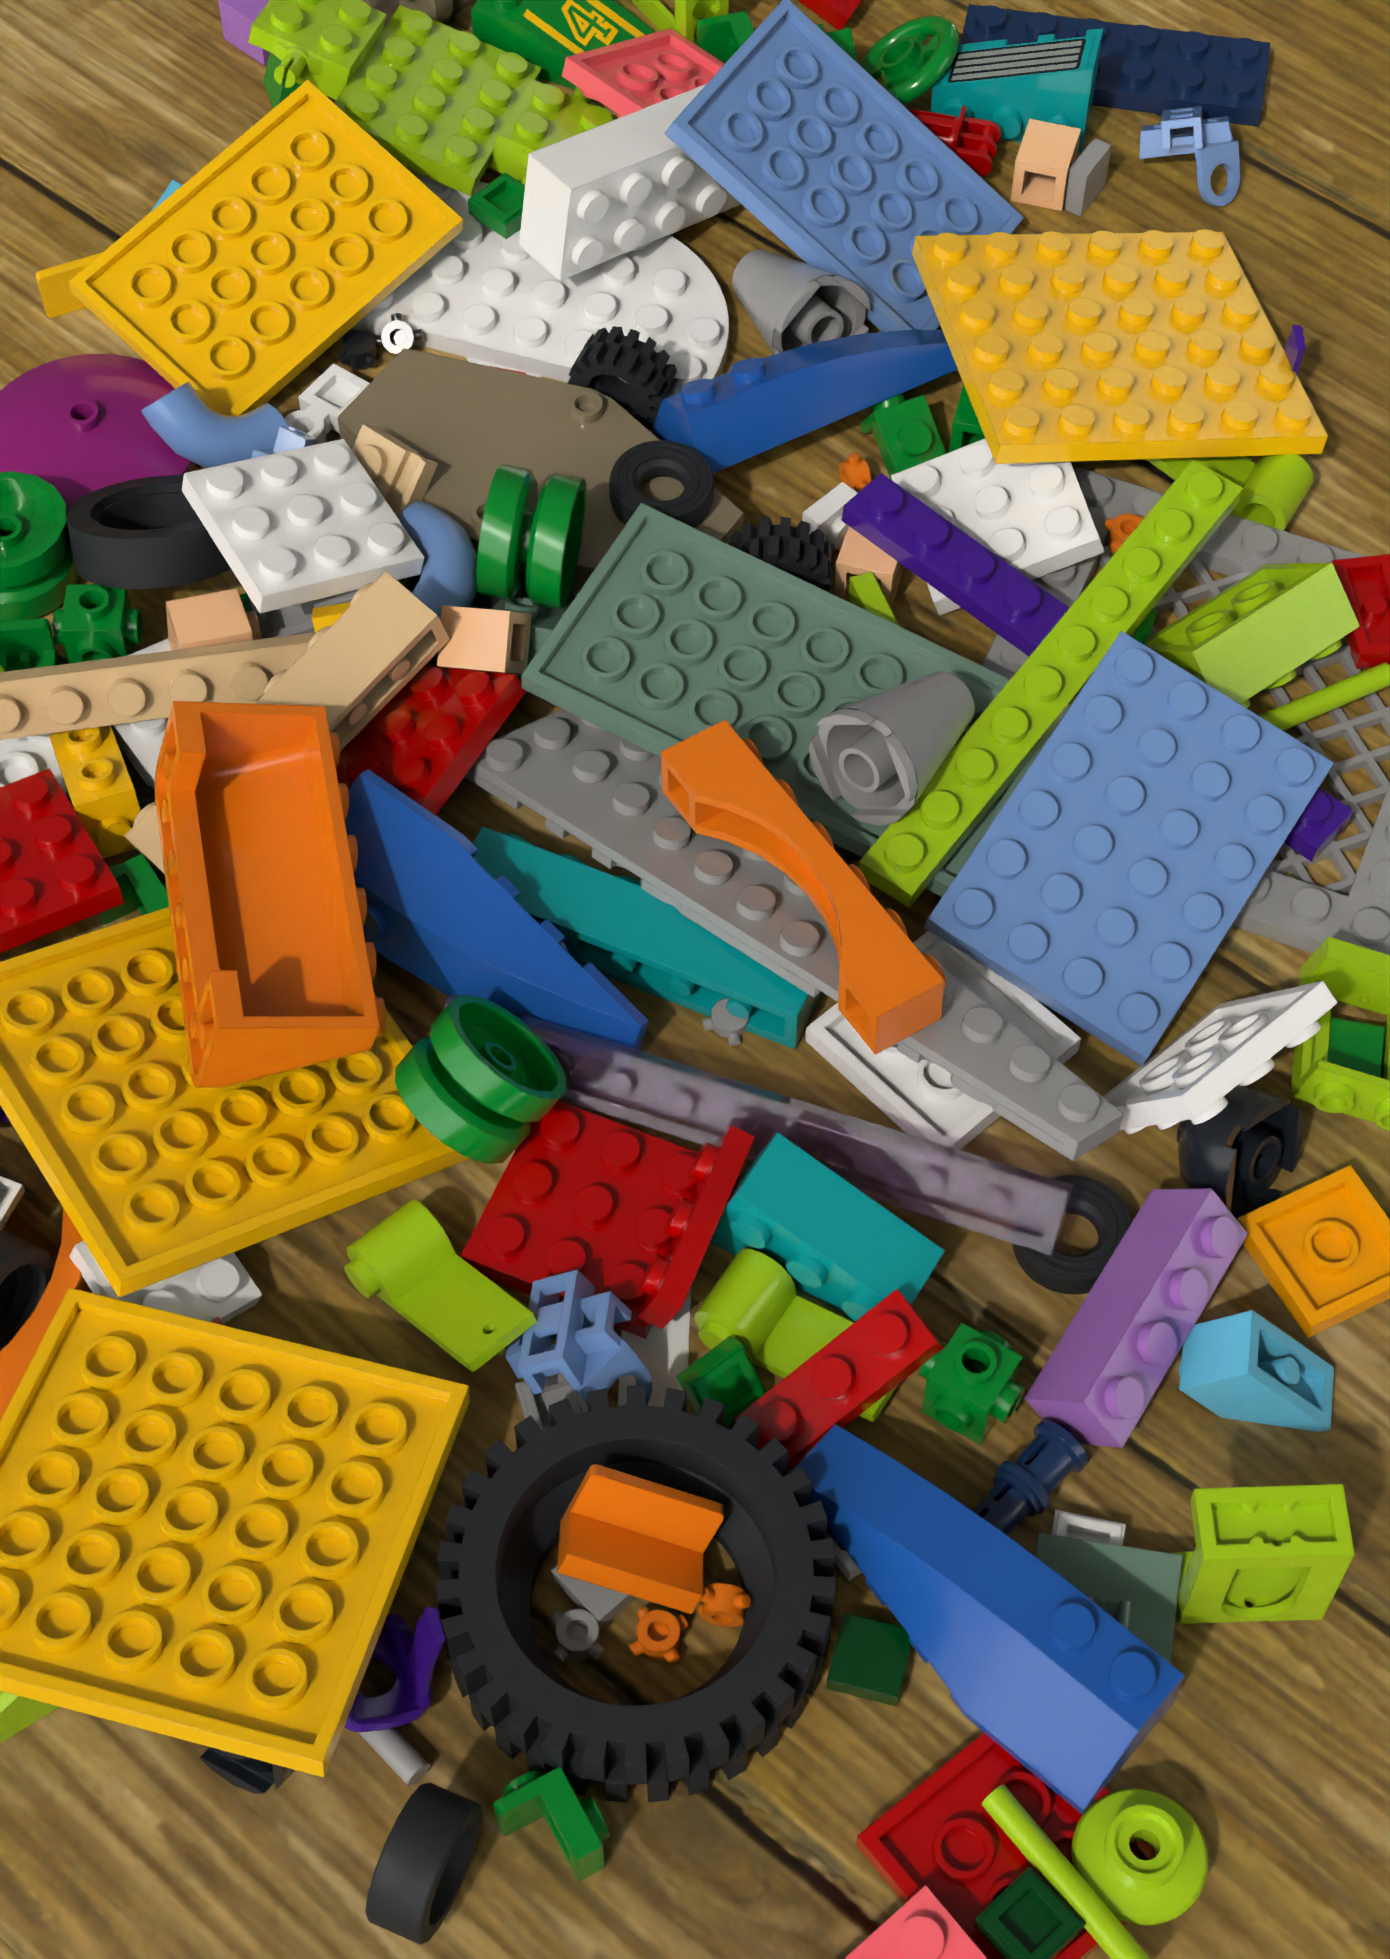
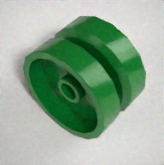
[476,464,587,610]
[0,471,80,622]
[395,995,567,1164]

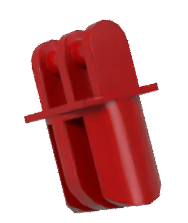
[908,106,1001,176]

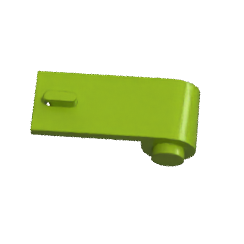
[1146,454,1314,531]
[344,1199,537,1373]
[694,1249,898,1423]

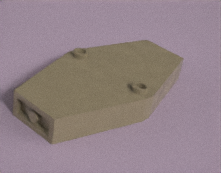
[337,348,744,595]

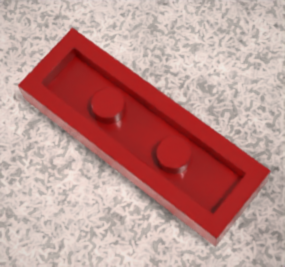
[638,1125,755,1330]
[734,1289,944,1473]

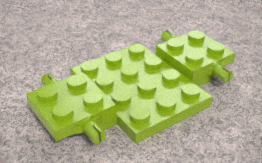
[248,0,618,196]

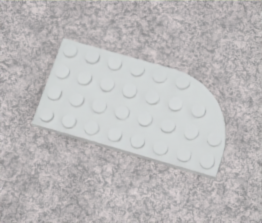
[351,169,729,395]

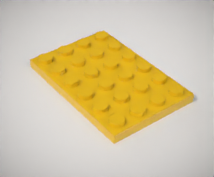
[69,80,463,416]

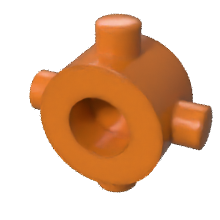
[839,453,872,493]
[1104,513,1144,554]
[698,1583,751,1627]
[629,1606,688,1665]

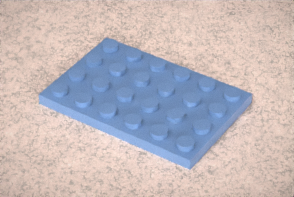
[664,0,1024,332]
[924,631,1334,1066]

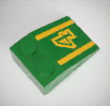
[471,0,654,89]

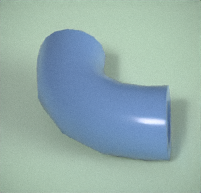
[140,381,289,468]
[398,501,477,618]

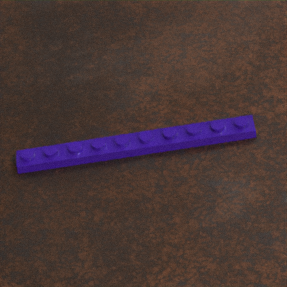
[841,473,1353,862]

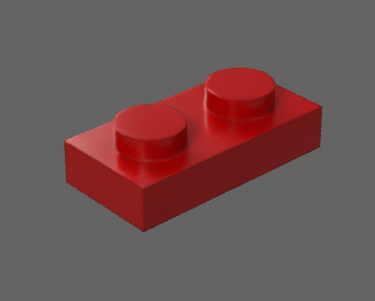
[1332,554,1390,669]

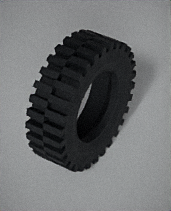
[436,1386,836,1803]

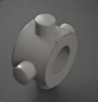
[702,998,749,1046]
[550,1609,605,1662]

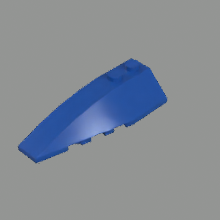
[652,329,957,474]
[345,769,649,1073]
[790,1424,1185,1814]

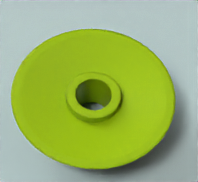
[1071,1788,1209,1925]

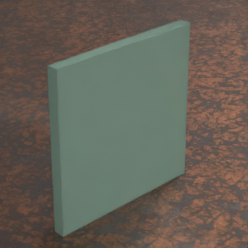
[1035,1533,1182,1663]

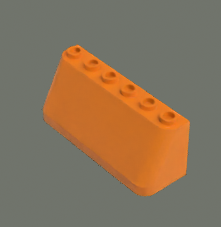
[155,701,386,1088]

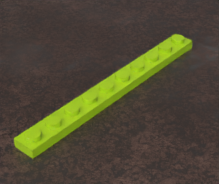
[858,460,1243,908]

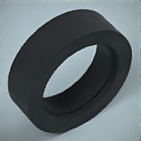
[66,475,231,589]

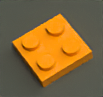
[1237,1165,1390,1339]

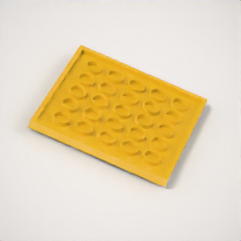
[912,229,1328,464]
[0,907,470,1298]
[0,1288,470,1778]

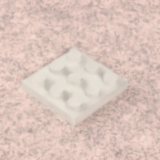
[182,439,424,613]
[891,439,1104,616]
[805,931,1081,1165]
[1103,981,1337,1134]

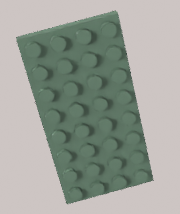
[521,503,1056,897]

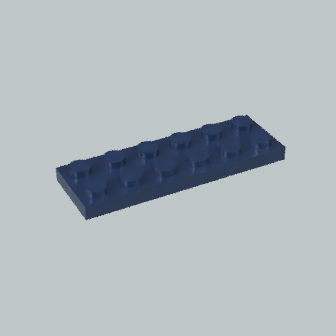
[960,4,1271,127]

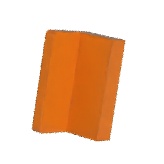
[557,1464,724,1614]

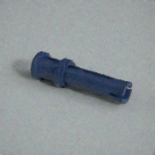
[972,1419,1089,1535]

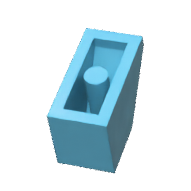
[1179,1310,1334,1432]

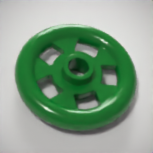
[859,15,959,106]

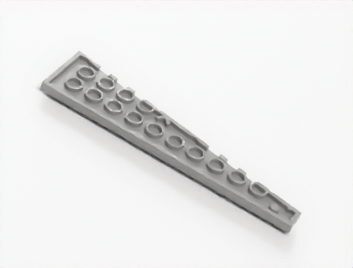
[465,709,1124,1161]

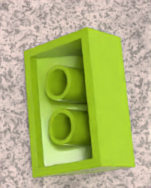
[1145,563,1360,708]

